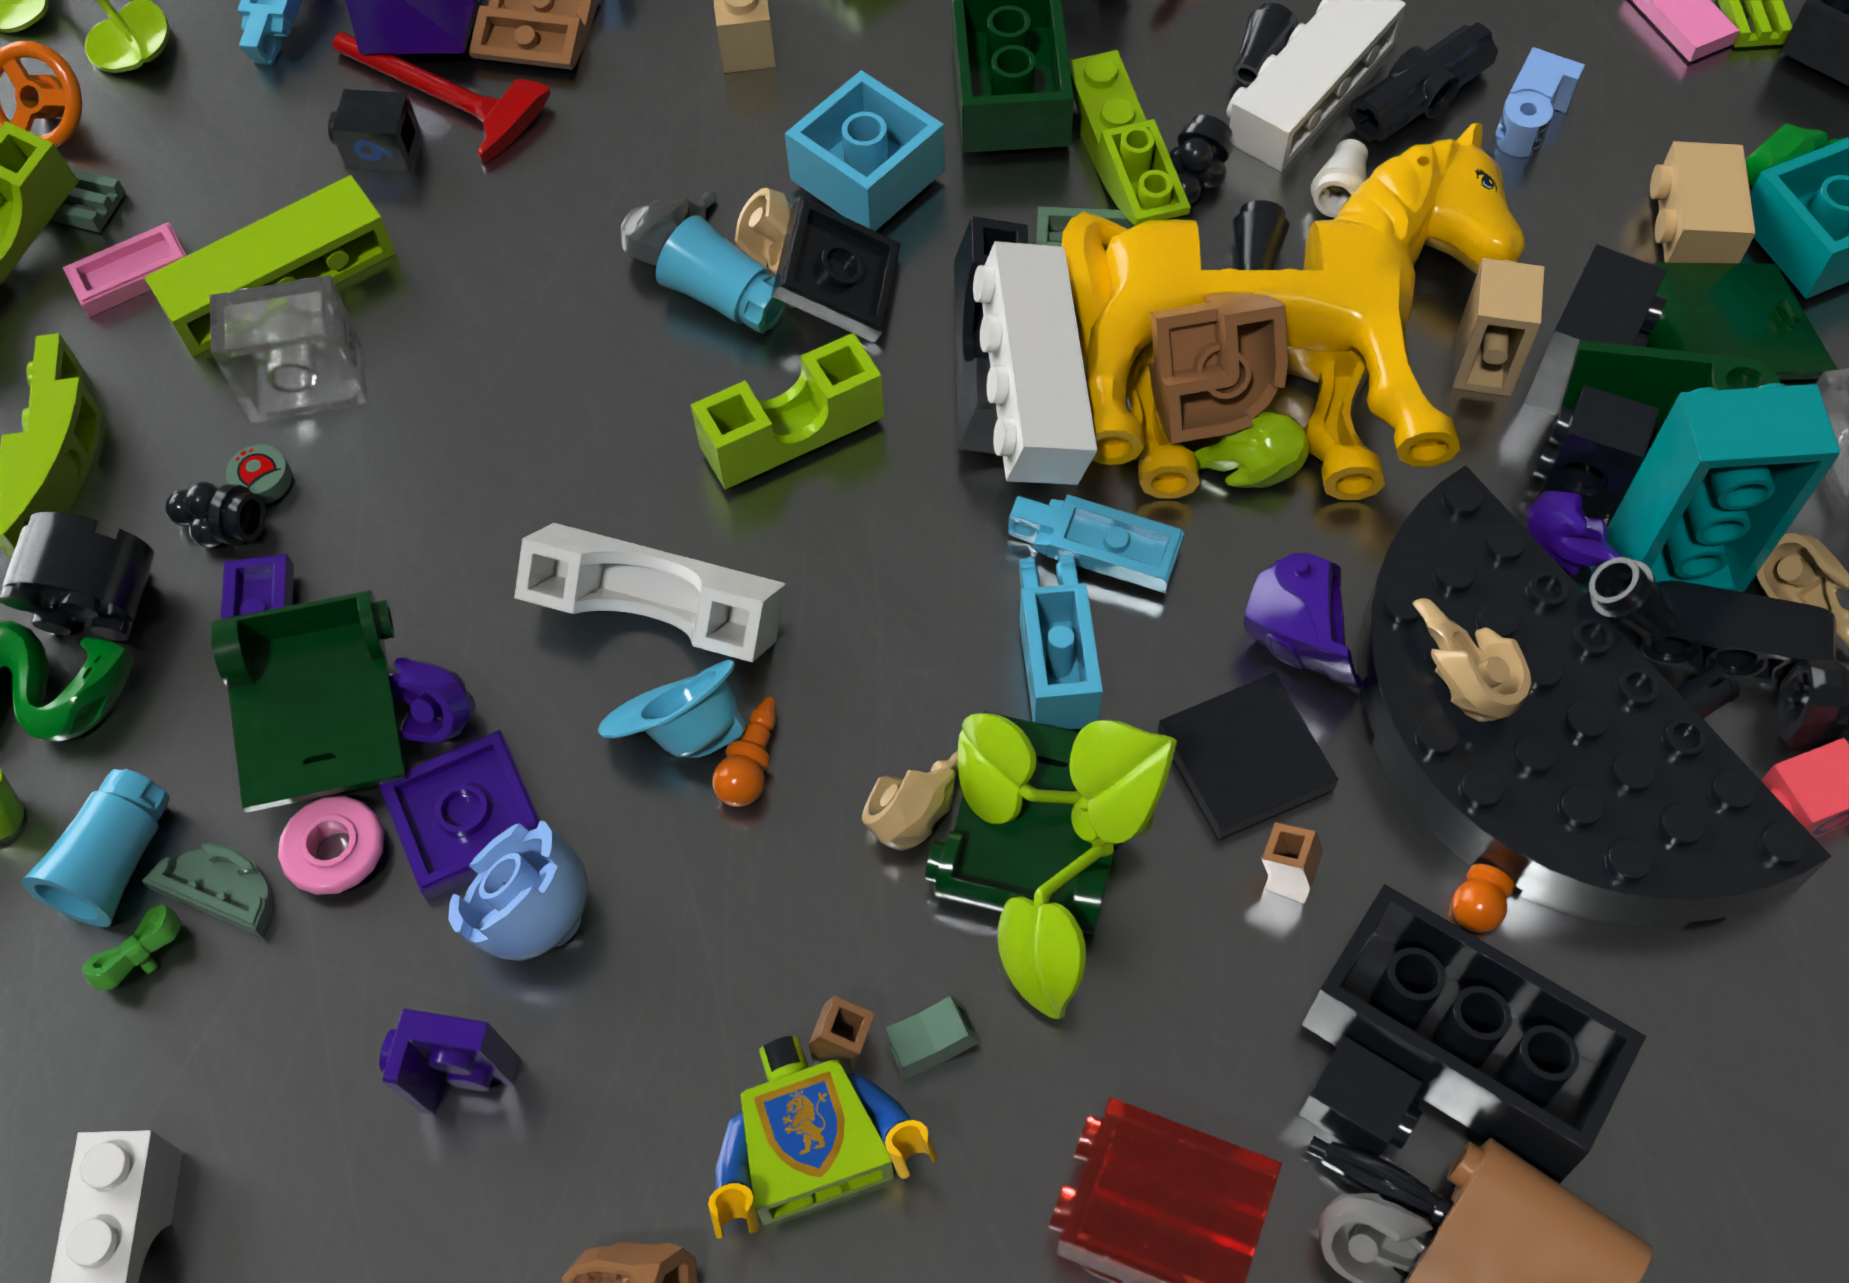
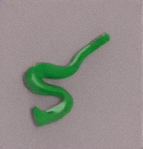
[0,621,134,741]

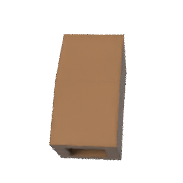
[1262,822,1323,904]
[809,995,875,1071]

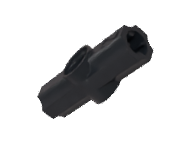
[1348,22,1499,143]

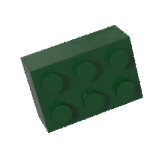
[951,0,1074,153]

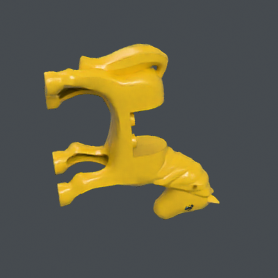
[1060,123,1525,500]

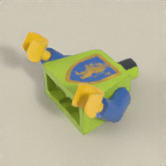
[708,1036,939,1239]

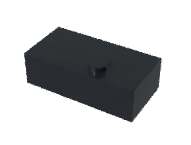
[1302,884,1646,1183]

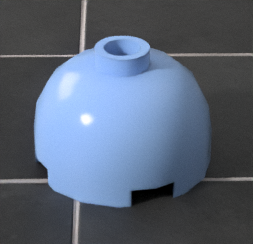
[448,821,588,961]

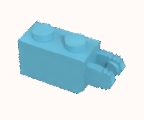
[1019,554,1103,730]

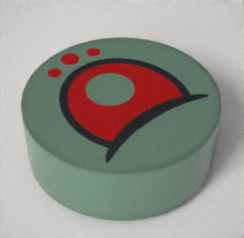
[226,444,292,504]

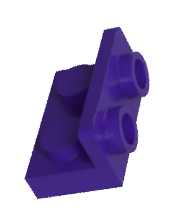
[379,1008,520,1114]

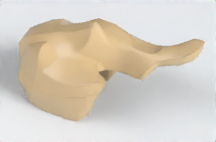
[735,188,794,308]
[1756,533,1849,649]
[1413,598,1532,722]
[862,750,958,851]

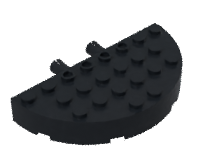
[1357,465,1832,928]

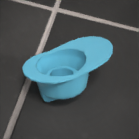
[598,660,745,758]

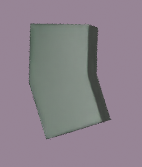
[885,996,982,1080]

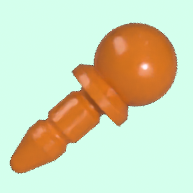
[712,696,776,807]
[1451,864,1515,933]

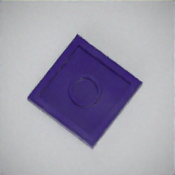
[379,729,540,901]

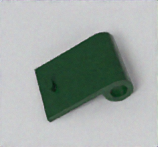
[1639,262,1839,380]
[1552,340,1780,461]
[210,590,406,813]
[925,711,1116,935]

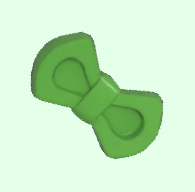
[82,904,182,991]

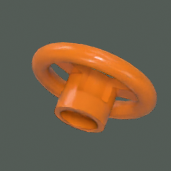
[0,41,83,148]

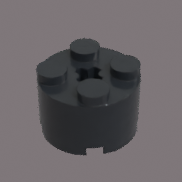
[0,512,154,641]

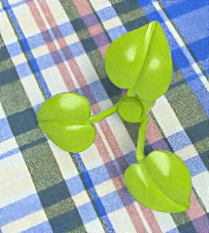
[0,0,170,73]
[958,713,1177,1019]

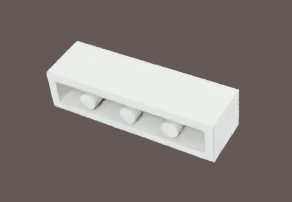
[1226,0,1407,172]
[973,241,1097,485]

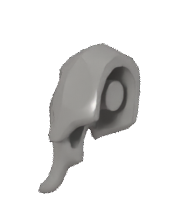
[1318,1193,1433,1283]

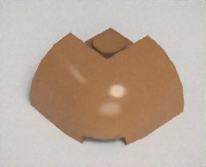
[1149,293,1288,444]

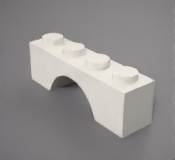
[514,523,787,662]
[50,1130,183,1283]

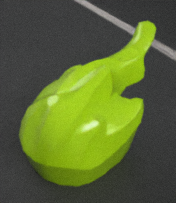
[1193,411,1309,488]

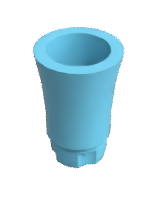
[656,215,787,334]
[21,769,170,927]

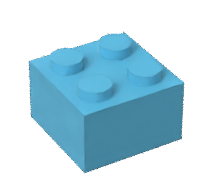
[785,70,945,231]

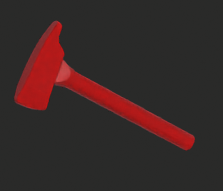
[332,32,551,163]

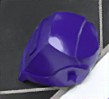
[1243,552,1362,690]

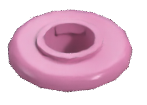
[278,796,384,895]

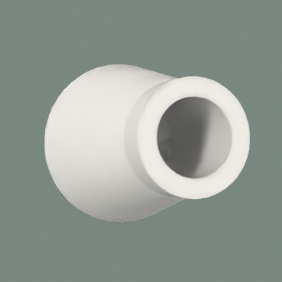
[1311,139,1368,218]

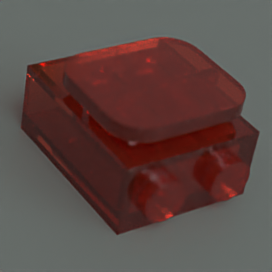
[1049,1097,1282,1283]

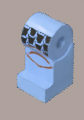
[1494,47,1585,158]

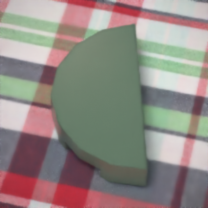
[142,843,272,938]

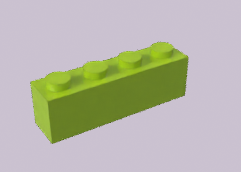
[144,175,396,357]

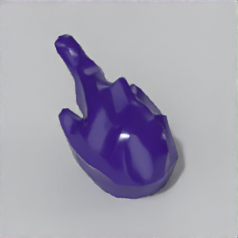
[1525,491,1624,577]
[390,657,476,742]

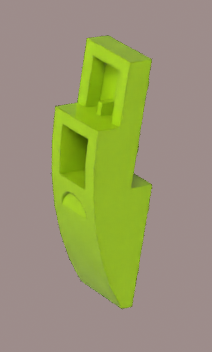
[1069,50,1191,226]
[0,333,102,560]

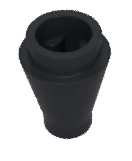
[1233,3,1298,86]
[1233,200,1290,270]
[1589,557,1676,642]

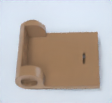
[1404,1138,1653,1283]

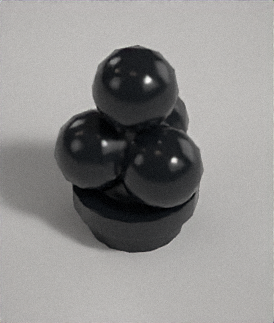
[1169,114,1233,205]
[165,482,266,548]

